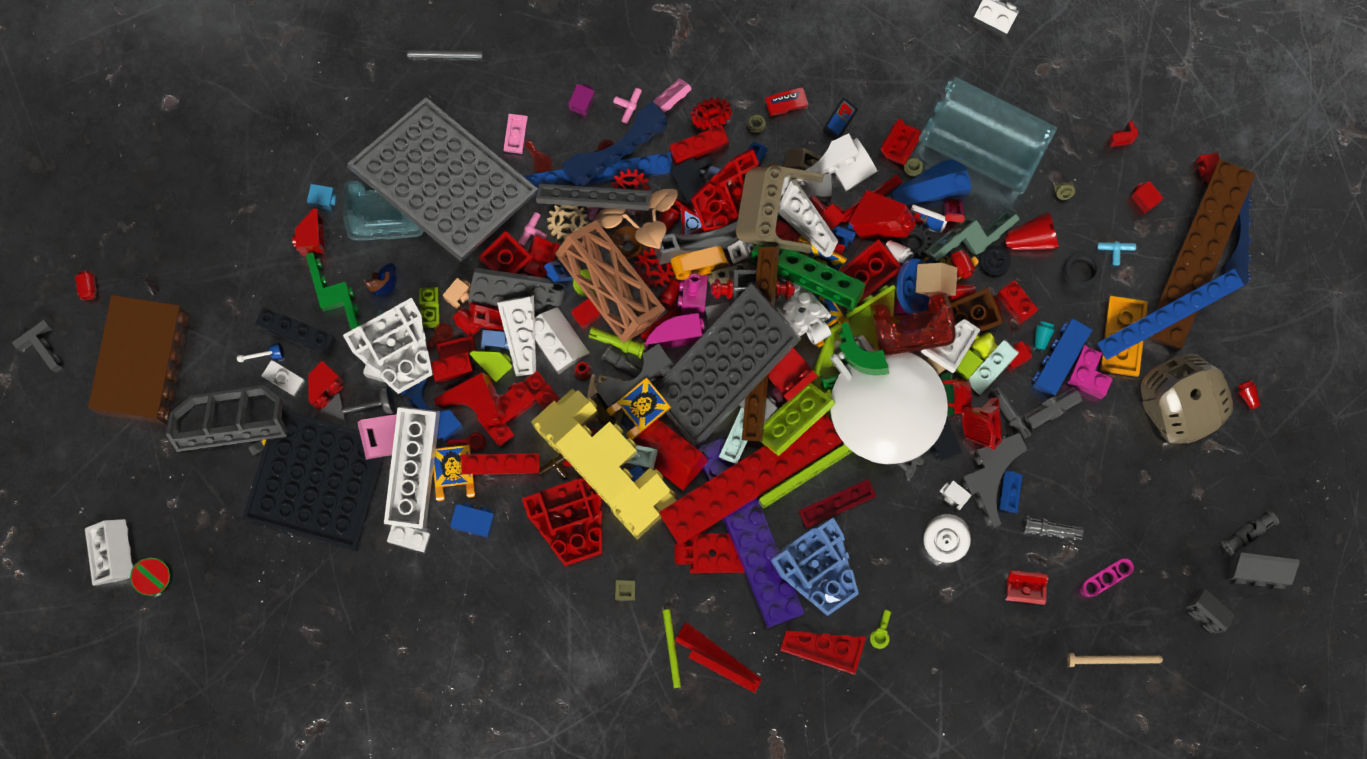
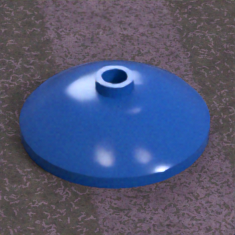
[896,259,931,316]

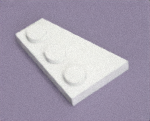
[921,319,980,373]

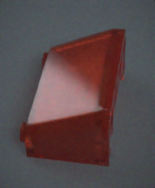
[870,293,956,355]

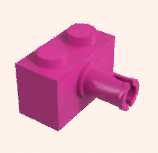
[678,274,708,317]

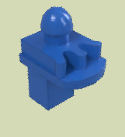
[832,223,856,248]

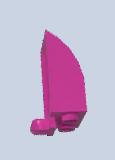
[645,313,705,352]

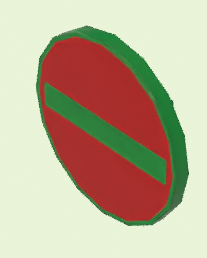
[130,557,170,596]

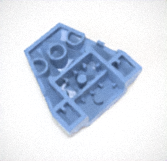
[771,518,859,616]

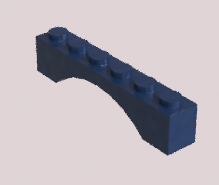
[562,102,667,186]
[1221,184,1252,288]

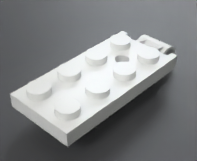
[774,276,831,345]

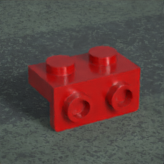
[881,119,923,165]
[521,236,560,278]
[1006,570,1048,605]

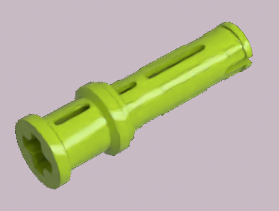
[589,326,646,359]

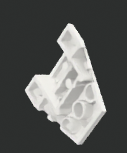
[343,298,432,394]

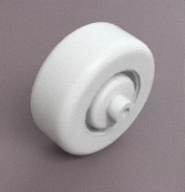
[924,514,971,563]

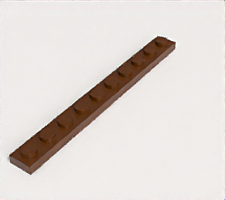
[742,247,779,442]

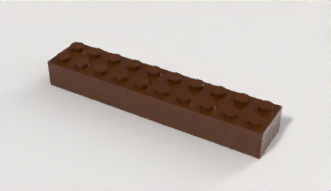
[1148,159,1256,351]

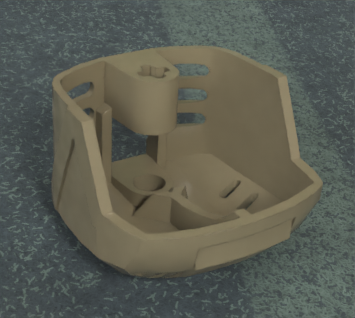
[1141,354,1233,444]

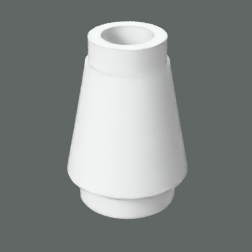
[885,240,913,265]

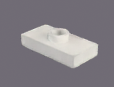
[262,360,305,397]

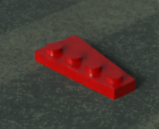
[780,631,866,675]

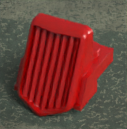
[962,398,1002,450]

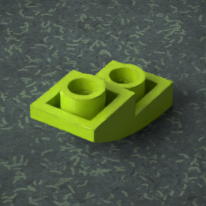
[419,287,440,328]

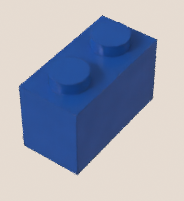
[450,502,495,538]

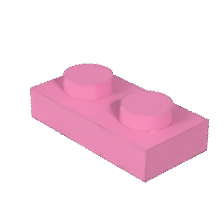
[652,78,691,113]
[503,114,528,154]

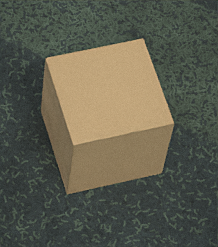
[916,263,957,298]

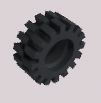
[896,224,932,259]

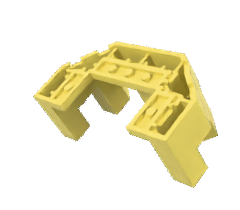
[531,388,677,540]

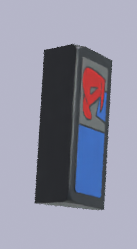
[823,97,858,139]

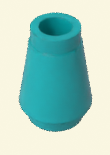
[1034,321,1055,350]

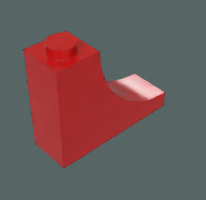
[434,373,506,426]

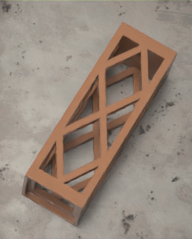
[555,220,665,343]

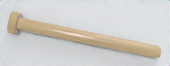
[1067,653,1163,667]

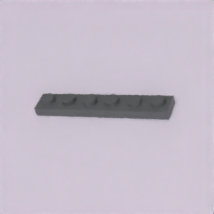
[536,184,652,211]

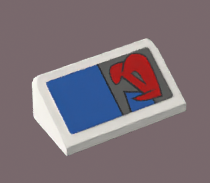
[910,205,947,234]

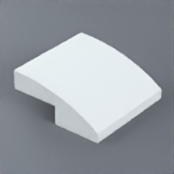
[834,138,878,192]

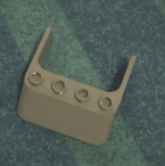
[736,166,824,253]

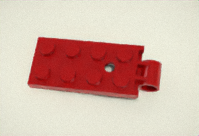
[674,534,745,574]

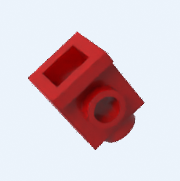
[1196,153,1220,183]

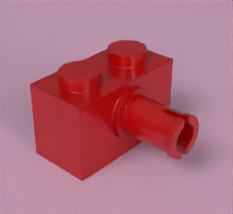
[809,194,845,230]

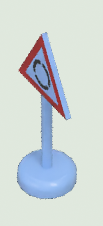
[681,166,721,235]

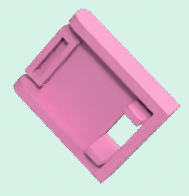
[357,414,397,459]

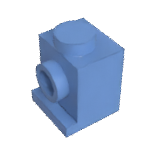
[481,330,509,353]

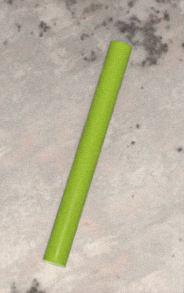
[663,609,681,688]

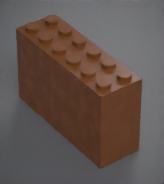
[88,295,190,425]

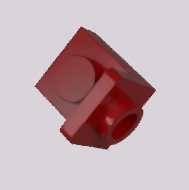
[1109,121,1138,146]

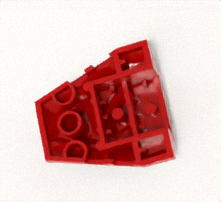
[690,148,759,231]
[521,477,602,566]

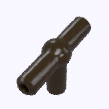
[538,455,569,480]

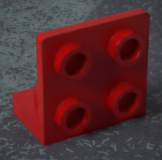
[768,348,818,402]

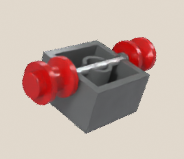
[711,270,795,307]

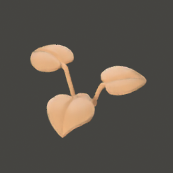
[594,189,678,249]

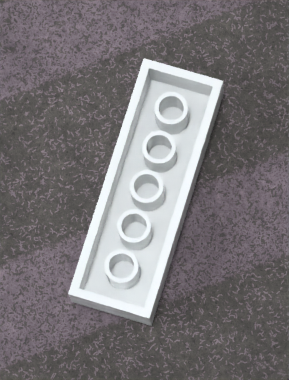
[384,407,440,529]

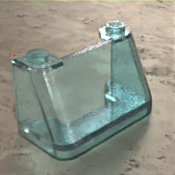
[343,181,423,241]

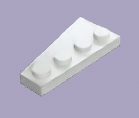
[778,180,838,257]
[497,295,536,376]

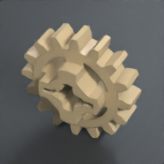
[547,205,588,241]

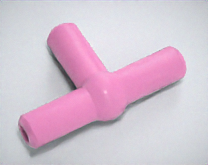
[613,88,642,124]
[518,212,547,247]

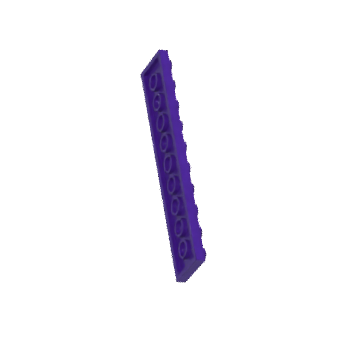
[696,437,805,628]

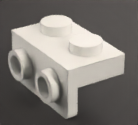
[974,0,1019,33]

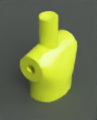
[969,332,998,360]

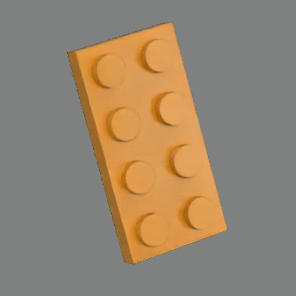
[1100,296,1148,377]

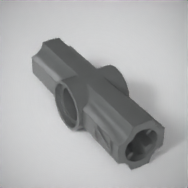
[1024,387,1082,430]

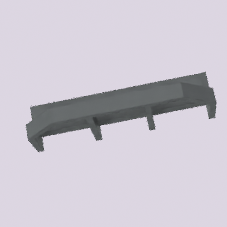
[166,385,287,452]

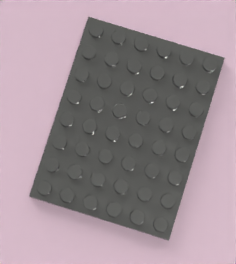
[347,98,538,261]

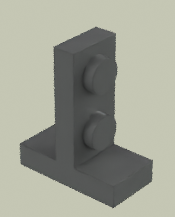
[12,320,62,373]

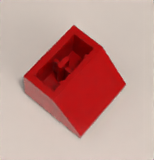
[308,361,345,410]

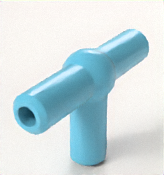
[1097,241,1136,266]

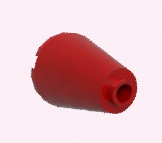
[1005,212,1059,250]

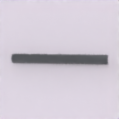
[407,50,483,58]

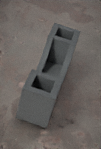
[596,343,674,407]

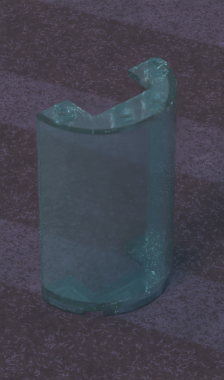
[919,76,1058,195]

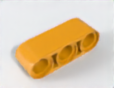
[670,246,728,280]

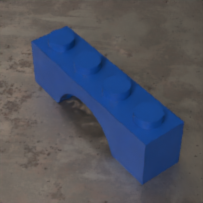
[401,379,463,441]

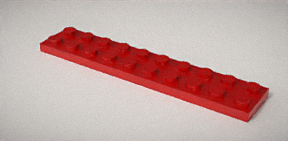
[658,413,844,546]

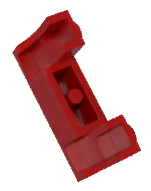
[477,371,560,448]

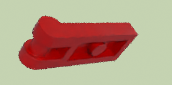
[468,305,505,332]

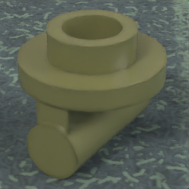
[1053,182,1075,200]

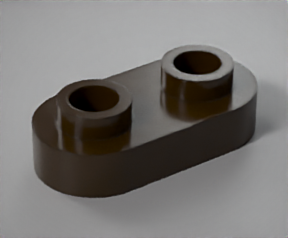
[590,392,616,426]

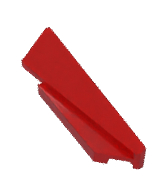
[675,622,762,693]

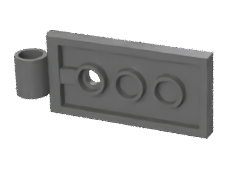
[468,268,566,313]

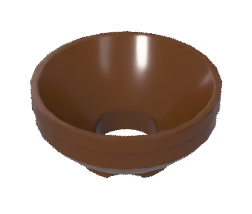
[610,226,643,260]

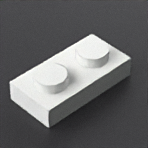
[387,525,431,553]

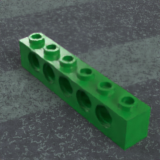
[751,244,866,311]

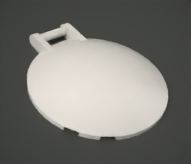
[830,335,948,464]

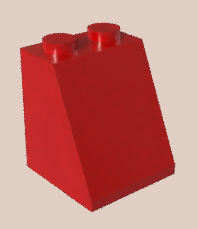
[849,190,916,239]

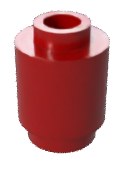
[950,250,976,279]
[75,271,97,300]
[453,308,481,335]

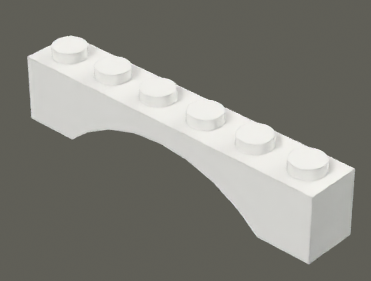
[781,134,859,197]

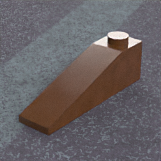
[919,287,1004,333]

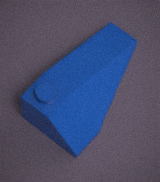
[891,158,972,207]

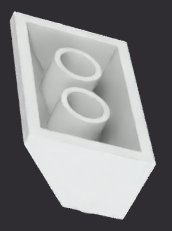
[535,307,590,375]
[85,519,133,586]

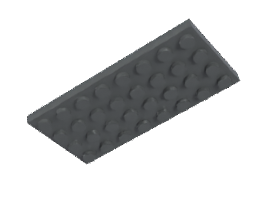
[655,283,801,448]

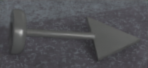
[313,387,395,427]

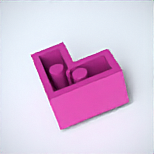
[1066,345,1113,399]

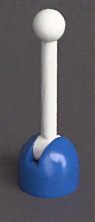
[237,343,284,362]

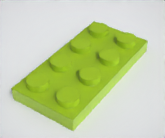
[762,383,835,456]

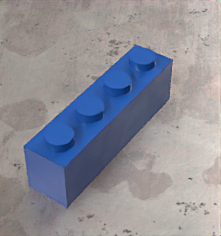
[1032,318,1092,397]

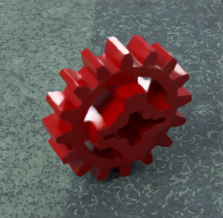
[691,97,732,130]
[611,169,651,210]
[634,248,674,290]

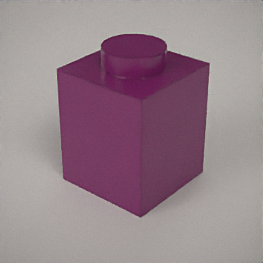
[568,84,595,116]

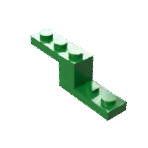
[306,253,363,330]

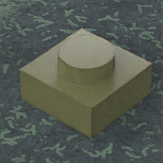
[615,580,636,601]

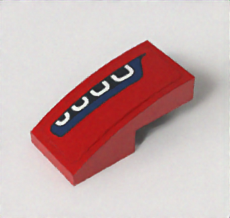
[765,88,809,116]

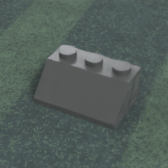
[1229,552,1300,589]

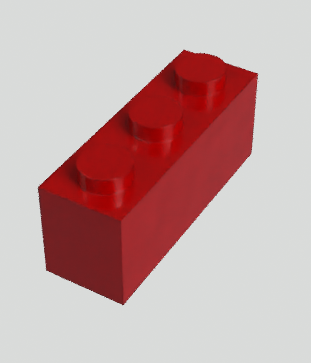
[669,125,729,166]

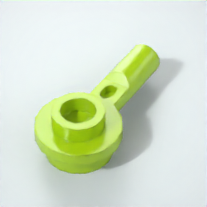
[870,610,891,649]

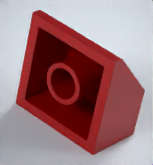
[292,208,325,256]
[479,231,533,274]

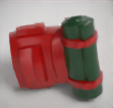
[938,372,972,417]

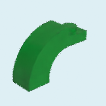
[839,322,889,375]

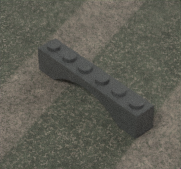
[654,221,739,265]

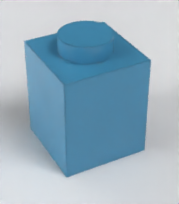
[307,184,338,211]

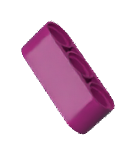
[1080,559,1134,597]

